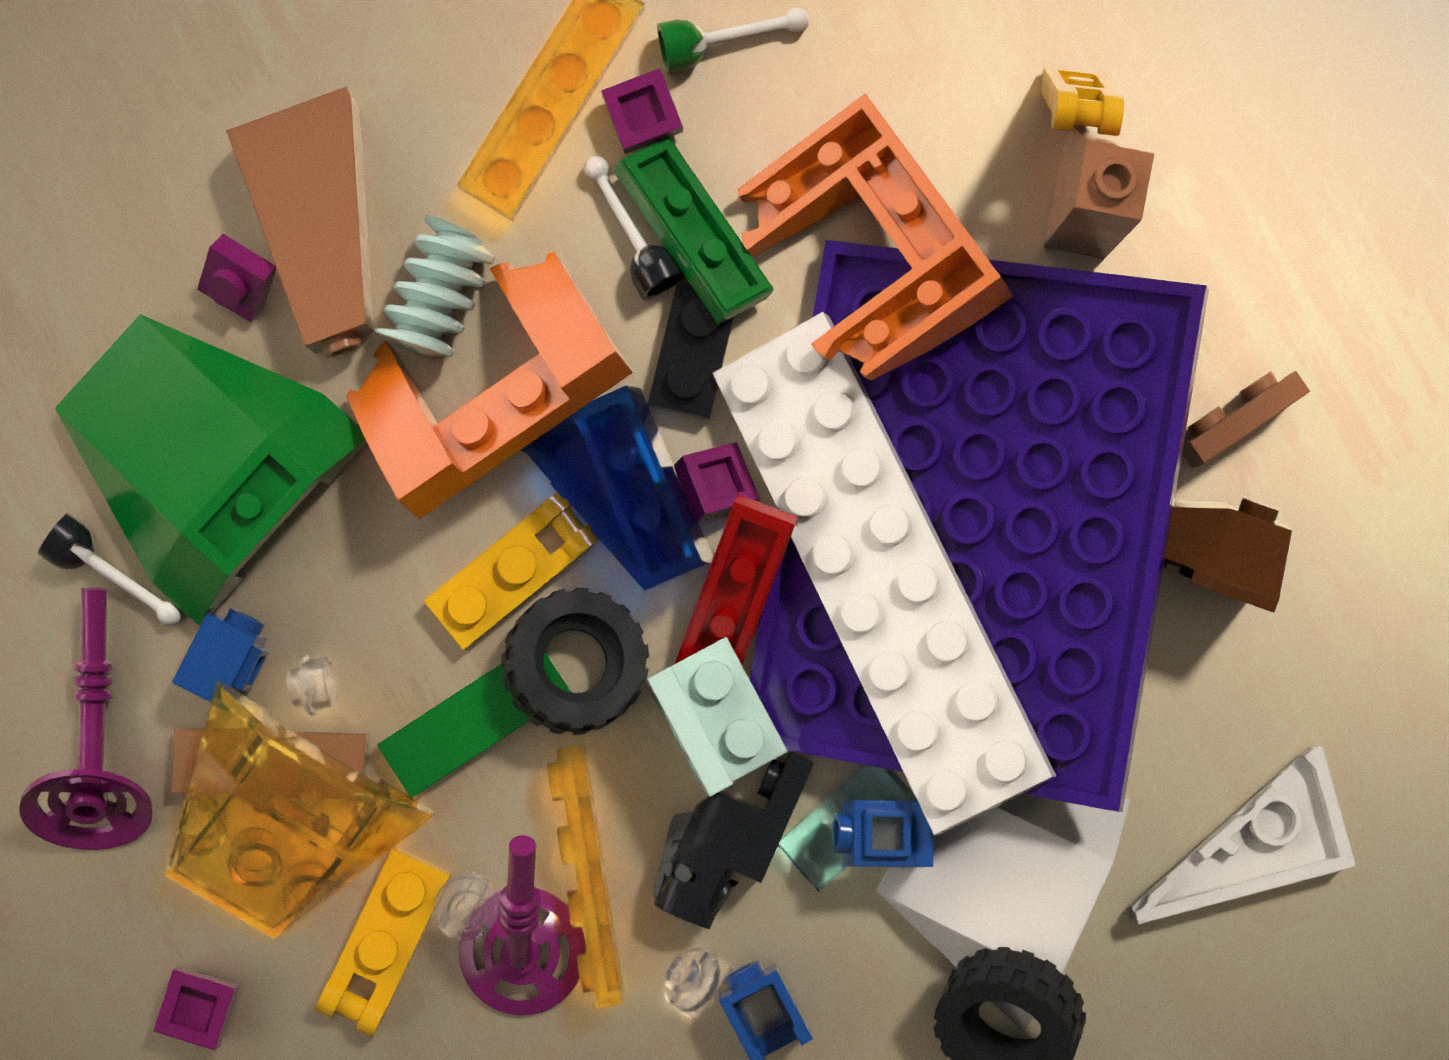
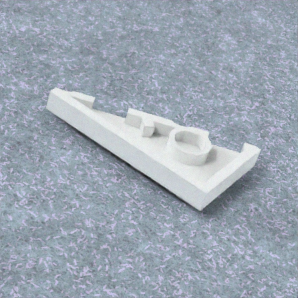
[1130,746,1356,924]

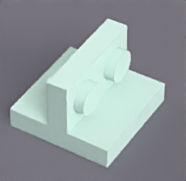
[645,637,788,796]

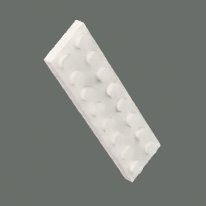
[713,312,1057,835]

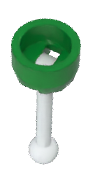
[657,7,809,73]

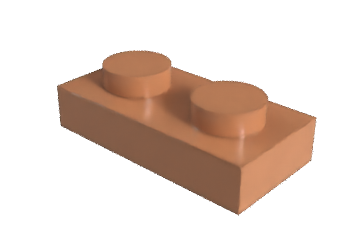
[1182,370,1311,468]

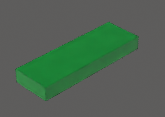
[613,136,774,325]
[377,650,573,798]

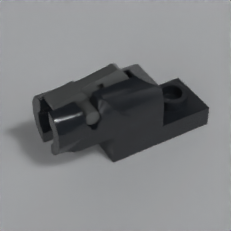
[653,751,814,929]

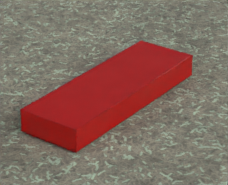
[674,494,798,665]

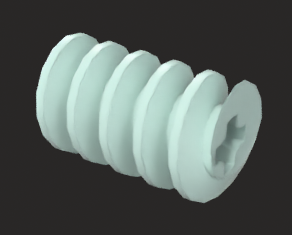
[374,215,496,358]

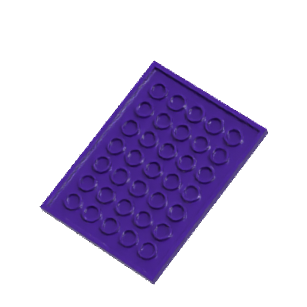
[750,240,1209,812]

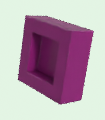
[601,68,683,154]
[197,234,276,322]
[673,442,760,523]
[153,966,239,1051]

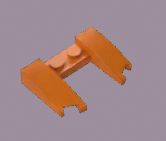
[738,93,1014,381]
[346,252,633,519]

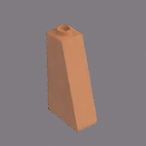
[226,86,374,358]
[1043,125,1155,259]

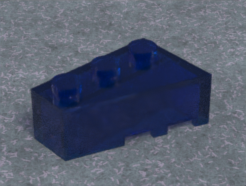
[521,385,713,591]

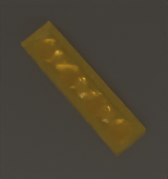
[457,0,645,221]
[547,744,625,1008]

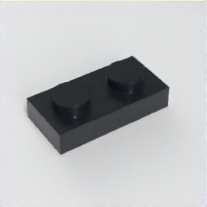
[648,281,735,421]

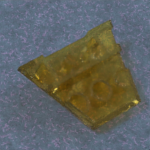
[165,680,435,939]

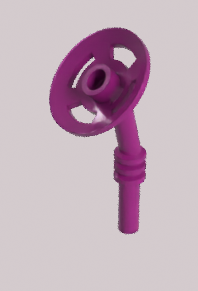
[19,588,153,850]
[458,835,586,1015]

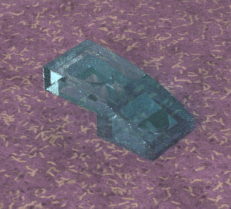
[778,765,917,892]

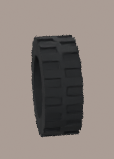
[501,587,649,735]
[933,947,1086,1060]

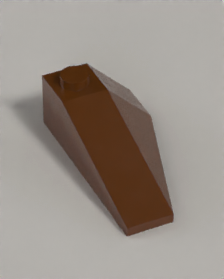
[1163,497,1292,613]

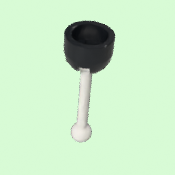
[584,156,685,300]
[38,513,183,626]

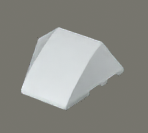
[876,794,1130,1031]

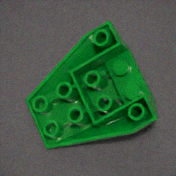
[55,314,367,625]

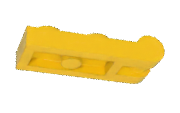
[1040,67,1124,136]
[423,489,602,650]
[315,846,452,1038]

